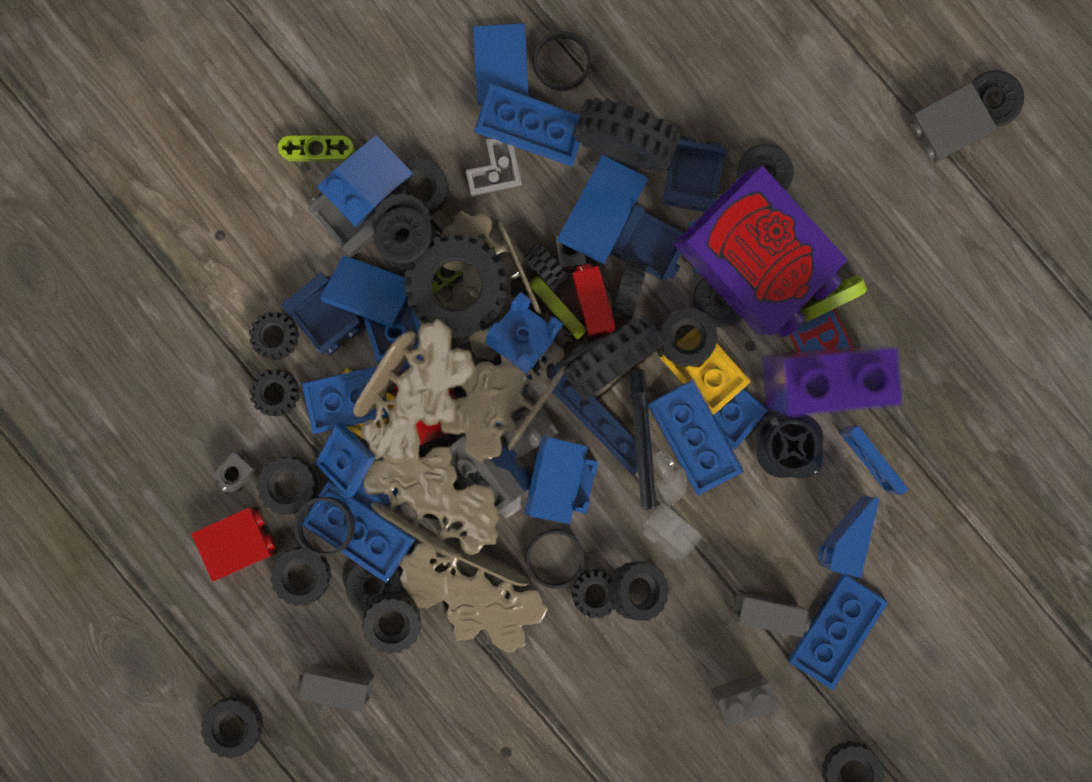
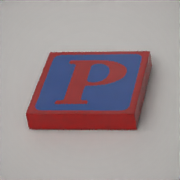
[789,309,853,352]

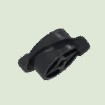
[756,412,823,479]

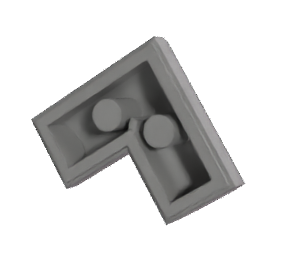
[466,138,522,196]

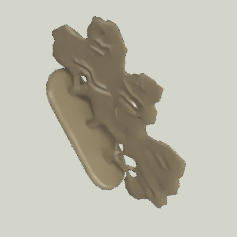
[440,211,542,361]
[353,319,474,463]
[439,340,568,462]
[363,447,499,558]
[399,538,548,653]

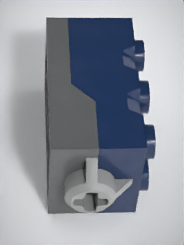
[450,435,532,518]

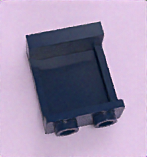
[662,136,727,212]
[611,204,683,283]
[281,272,364,356]

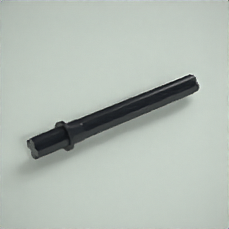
[629,370,657,511]

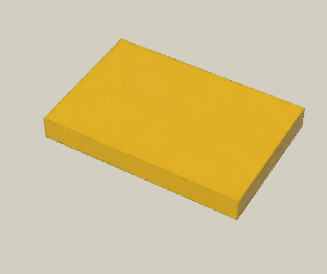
[660,327,751,414]

